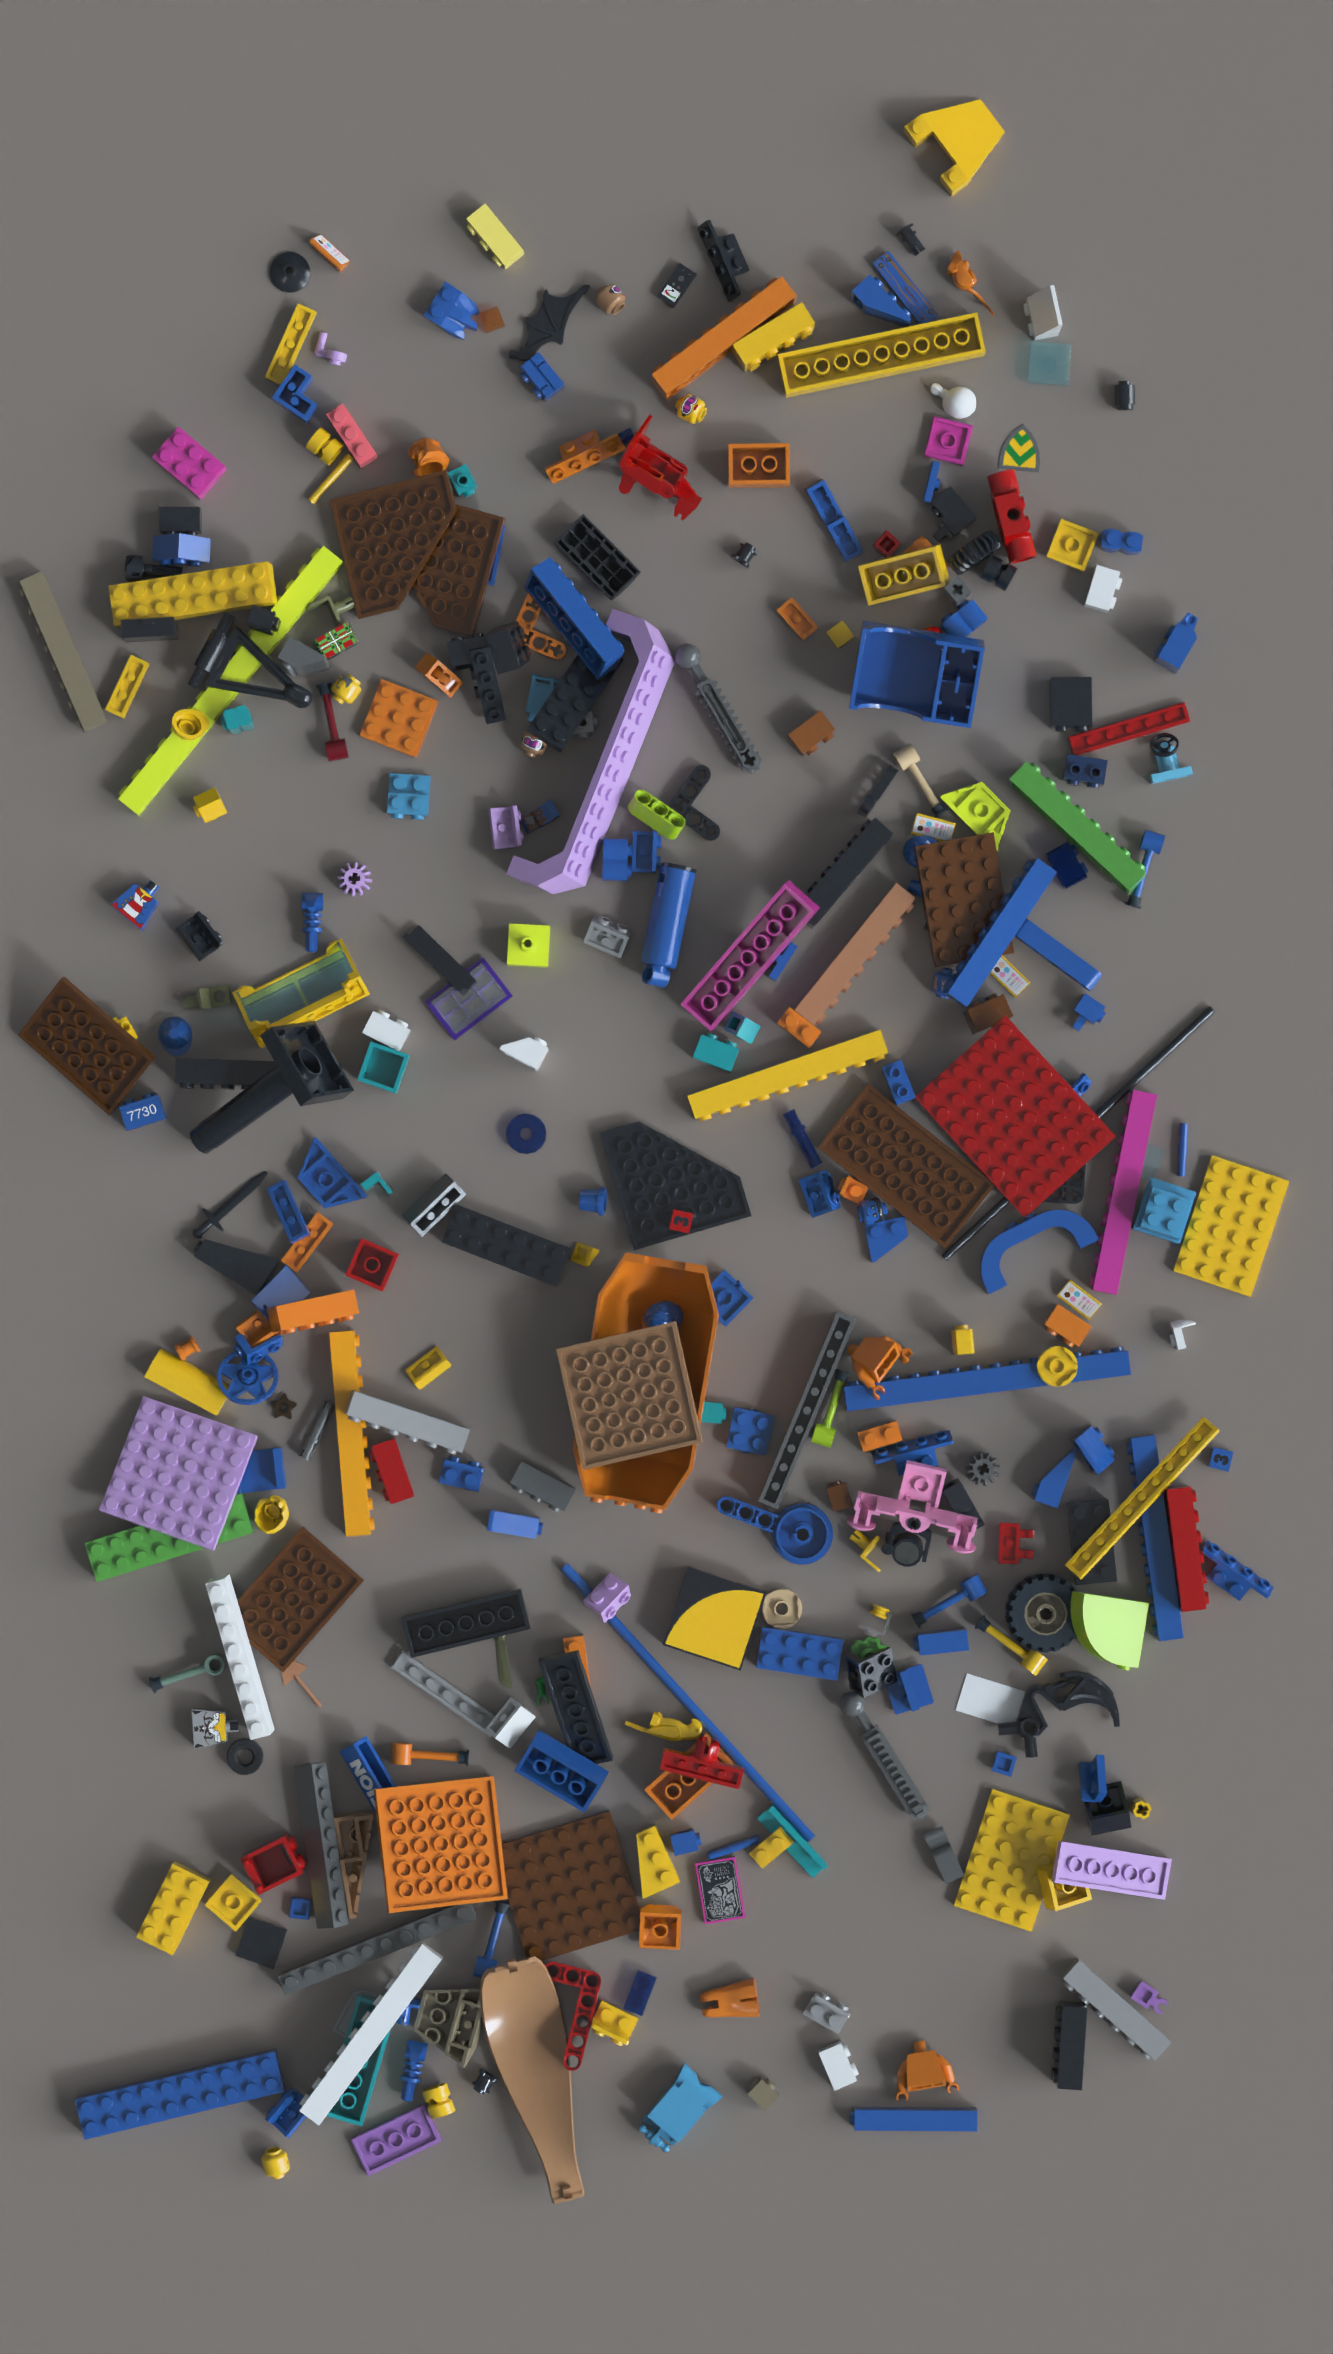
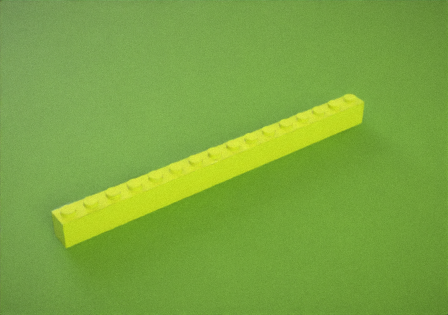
[118,546,343,816]

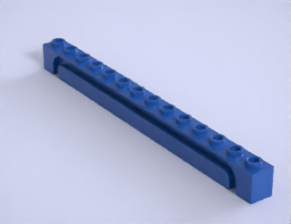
[843,1347,1131,1411]

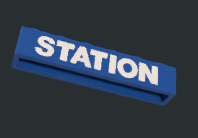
[339,1736,396,1814]

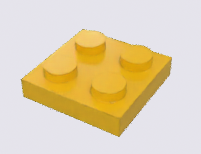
[1046,519,1099,572]
[205,1873,263,1932]

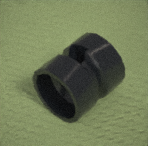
[980,555,1018,591]

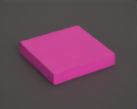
[924,416,973,466]

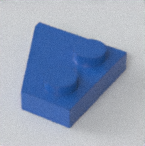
[864,1217,908,1263]

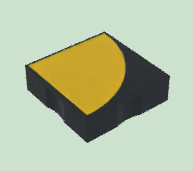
[663,1566,766,1671]

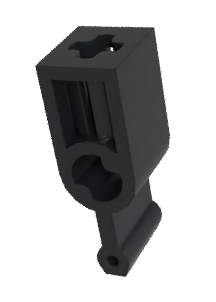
[942,1478,985,1530]

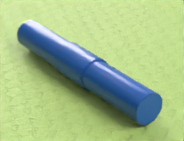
[1177,1123,1188,1177]
[707,1835,760,1860]

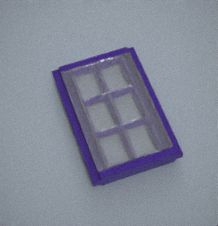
[425,958,513,1040]

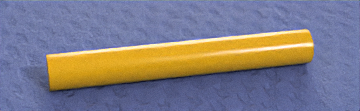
[308,454,354,505]

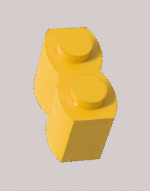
[951,1325,974,1355]

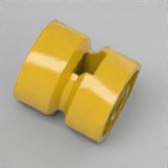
[306,427,344,466]
[422,2083,455,2119]

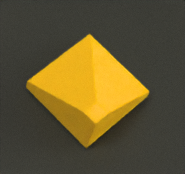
[570,1242,599,1267]

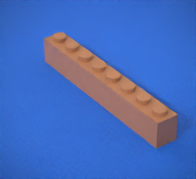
[794,883,916,1025]

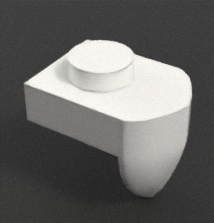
[1169,1320,1196,1350]

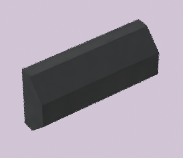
[554,514,641,601]

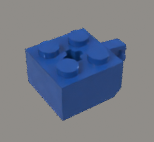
[1154,613,1198,674]

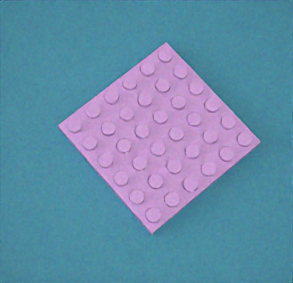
[99,1396,258,1551]

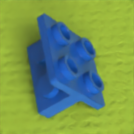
[887,1664,934,1715]

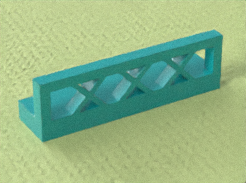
[757,1804,828,1878]

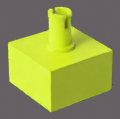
[507,923,550,968]

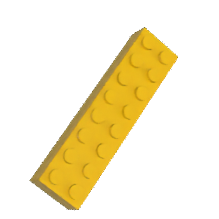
[109,561,278,629]

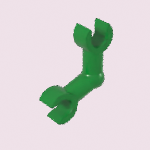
[535,1676,549,1706]

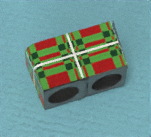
[312,622,359,661]

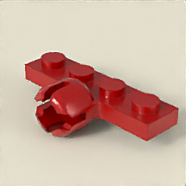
[660,1737,745,1789]

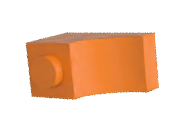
[414,652,463,698]

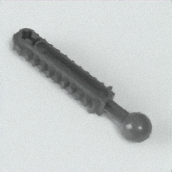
[675,643,762,774]
[840,1691,930,1821]

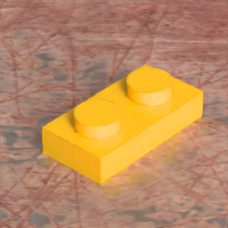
[749,1827,793,1869]

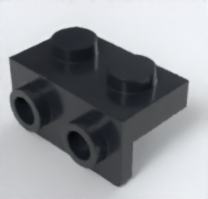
[175,911,223,962]

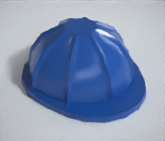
[158,1017,192,1056]

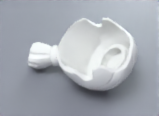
[930,383,976,419]

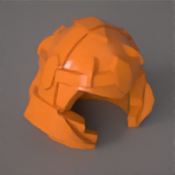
[408,437,449,477]

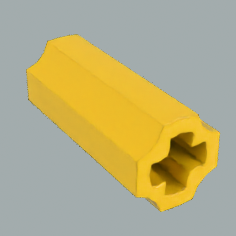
[1130,1797,1152,1819]

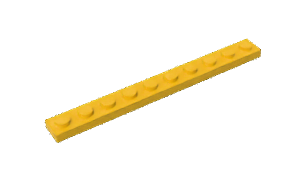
[1065,1416,1219,1580]

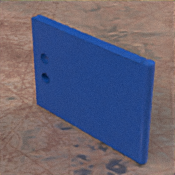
[250,1265,311,1323]

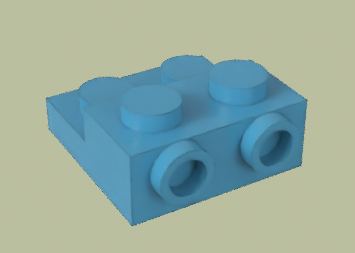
[387,773,431,820]

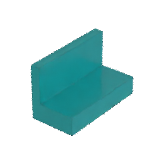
[361,1172,393,1195]

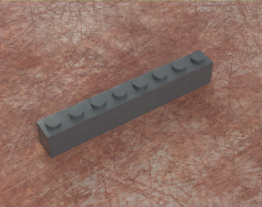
[295,1762,348,1929]

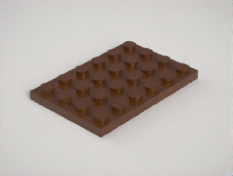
[913,832,1014,967]
[18,976,156,1115]
[238,1526,364,1672]

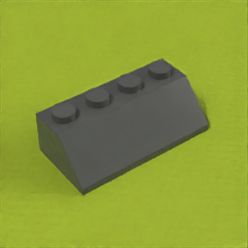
[277,636,331,678]

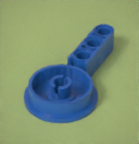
[717,1496,833,1565]

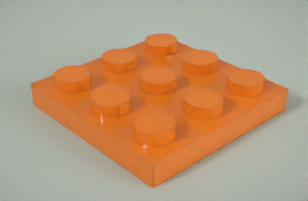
[359,679,439,758]

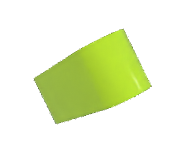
[628,790,685,840]

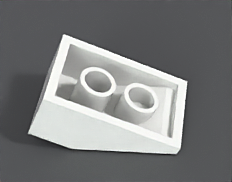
[1023,285,1063,341]

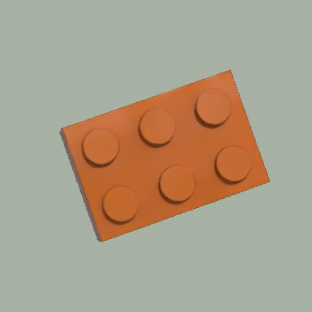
[728,443,790,488]

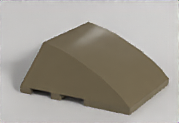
[413,1989,483,2068]

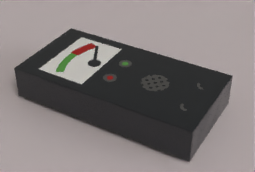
[657,263,697,309]

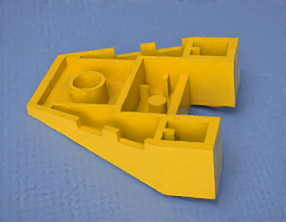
[903,99,1005,197]

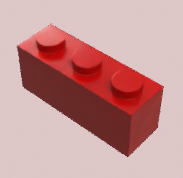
[369,1438,415,1504]

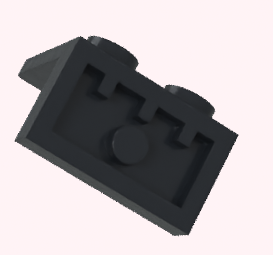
[844,1647,897,1698]

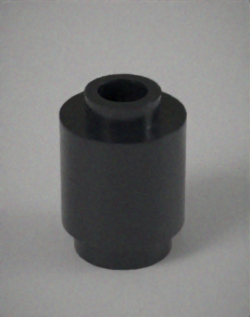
[1114,381,1135,411]

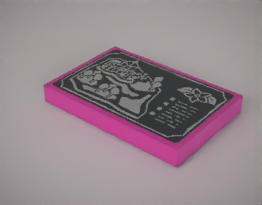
[695,1856,746,1924]

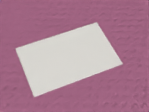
[956,1673,1025,1723]

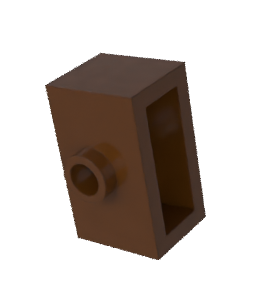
[963,993,1014,1035]

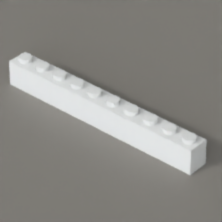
[299,1942,443,2125]

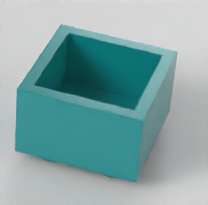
[357,1041,410,1094]

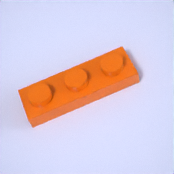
[281,1212,334,1273]

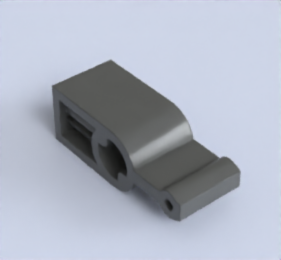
[943,576,971,606]
[923,1826,964,1884]

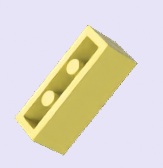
[466,204,524,270]

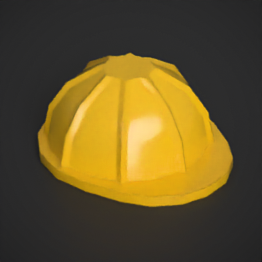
[172,709,209,740]

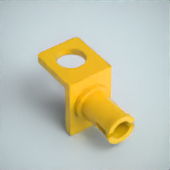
[849,1530,881,1573]

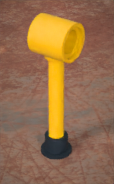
[975,1615,1048,1676]

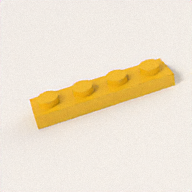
[265,303,317,385]

